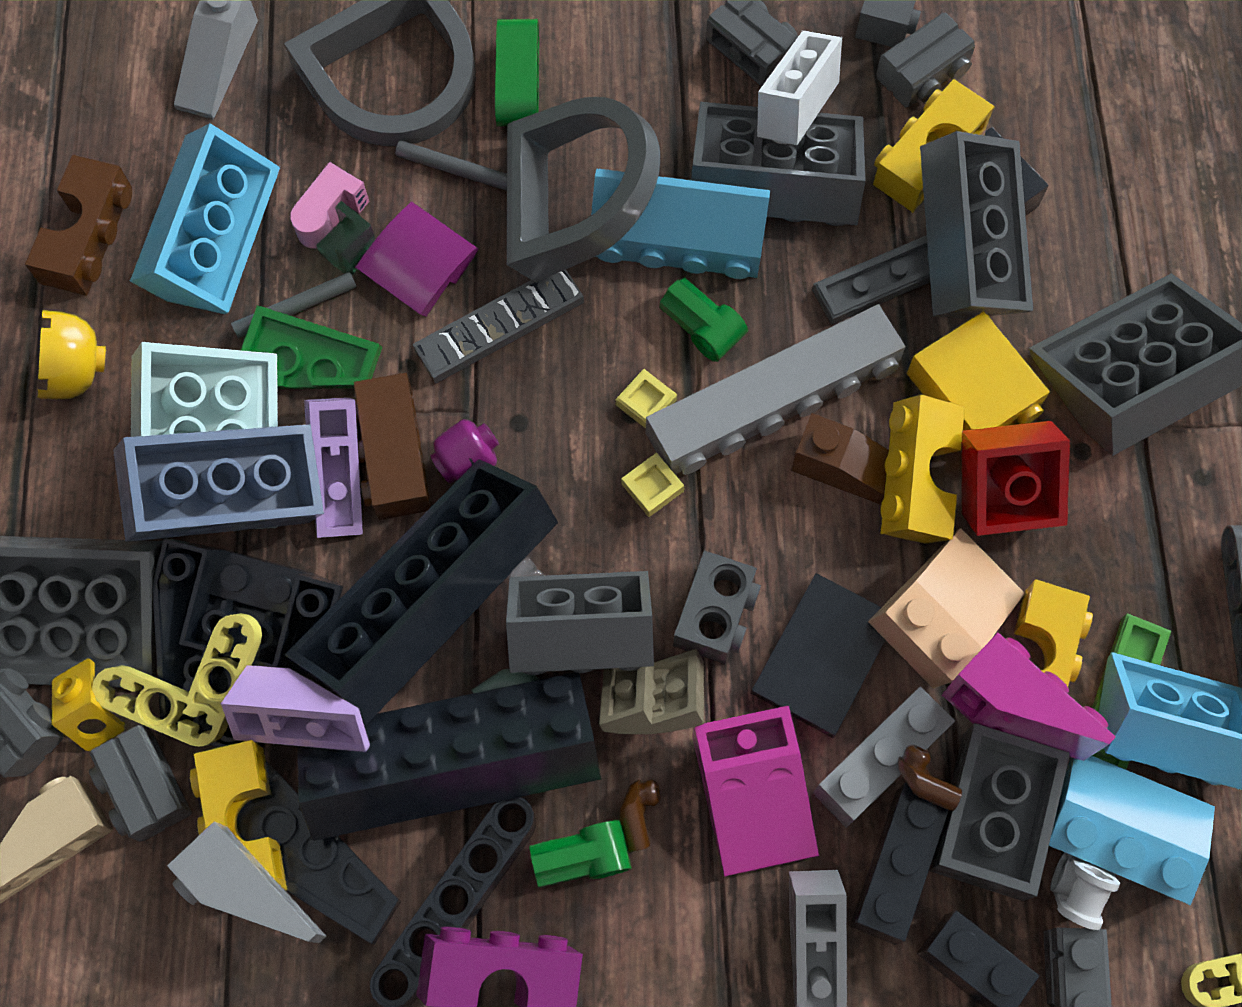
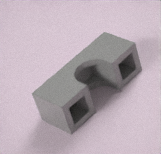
[813,686,955,828]

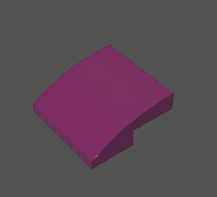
[355,201,479,317]

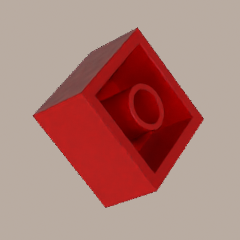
[962,421,1070,536]

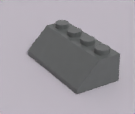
[920,131,1033,319]

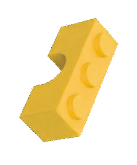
[873,79,995,213]
[881,395,965,544]
[1014,579,1093,687]
[190,740,287,891]

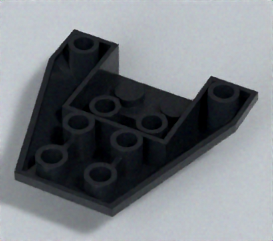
[152,538,343,748]

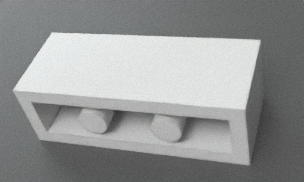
[757,31,842,145]

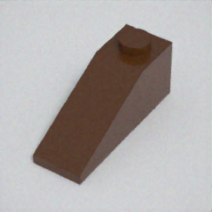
[791,413,932,505]

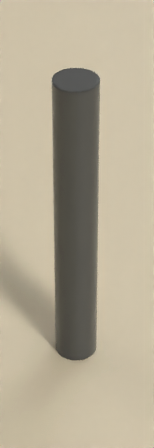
[395,140,507,191]
[231,272,357,339]

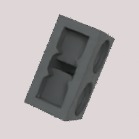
[673,550,761,664]

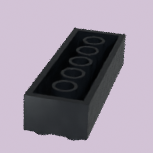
[285,459,559,726]
[297,672,601,841]

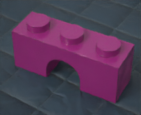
[417,927,583,1007]

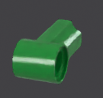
[659,278,748,362]
[529,820,632,889]

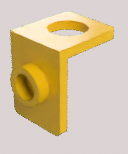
[52,658,125,751]

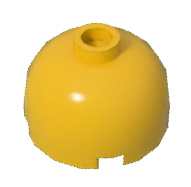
[38,310,106,400]

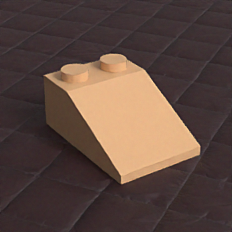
[868,528,1025,689]

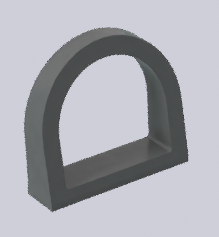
[284,0,476,146]
[507,97,660,283]

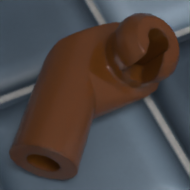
[898,744,962,811]
[619,780,661,852]

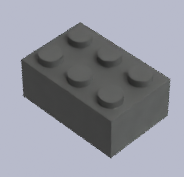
[506,571,654,675]
[929,723,1070,901]

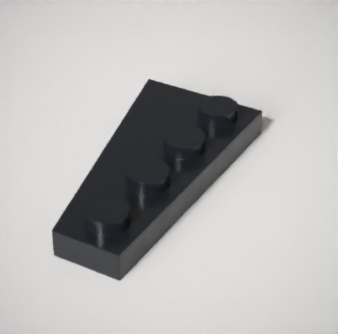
[237,760,401,945]

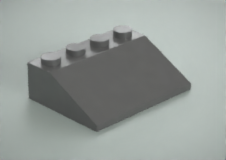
[691,102,865,226]
[1029,273,1242,456]
[0,536,163,688]

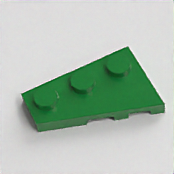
[241,305,382,389]

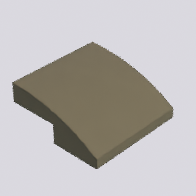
[599,649,704,735]

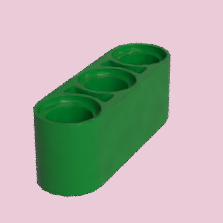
[495,19,539,127]

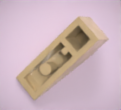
[0,776,113,904]

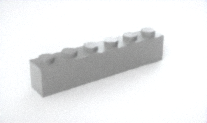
[646,304,906,475]

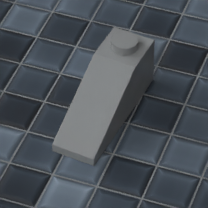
[174,0,258,119]
[167,821,326,944]
[789,870,847,1007]

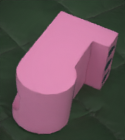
[290,162,369,248]

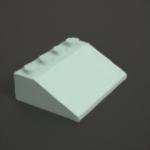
[131,342,278,529]

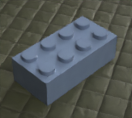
[113,424,324,542]

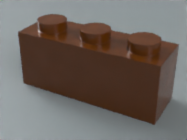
[352,373,431,520]

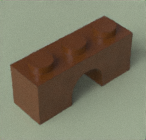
[25,155,132,296]

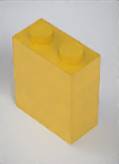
[906,311,1050,443]

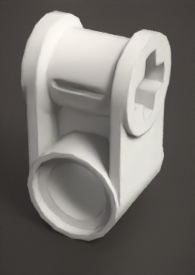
[1051,852,1120,930]

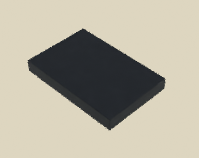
[751,573,885,738]

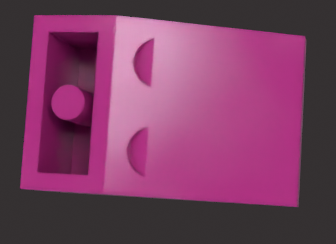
[942,632,1116,761]
[692,706,819,877]

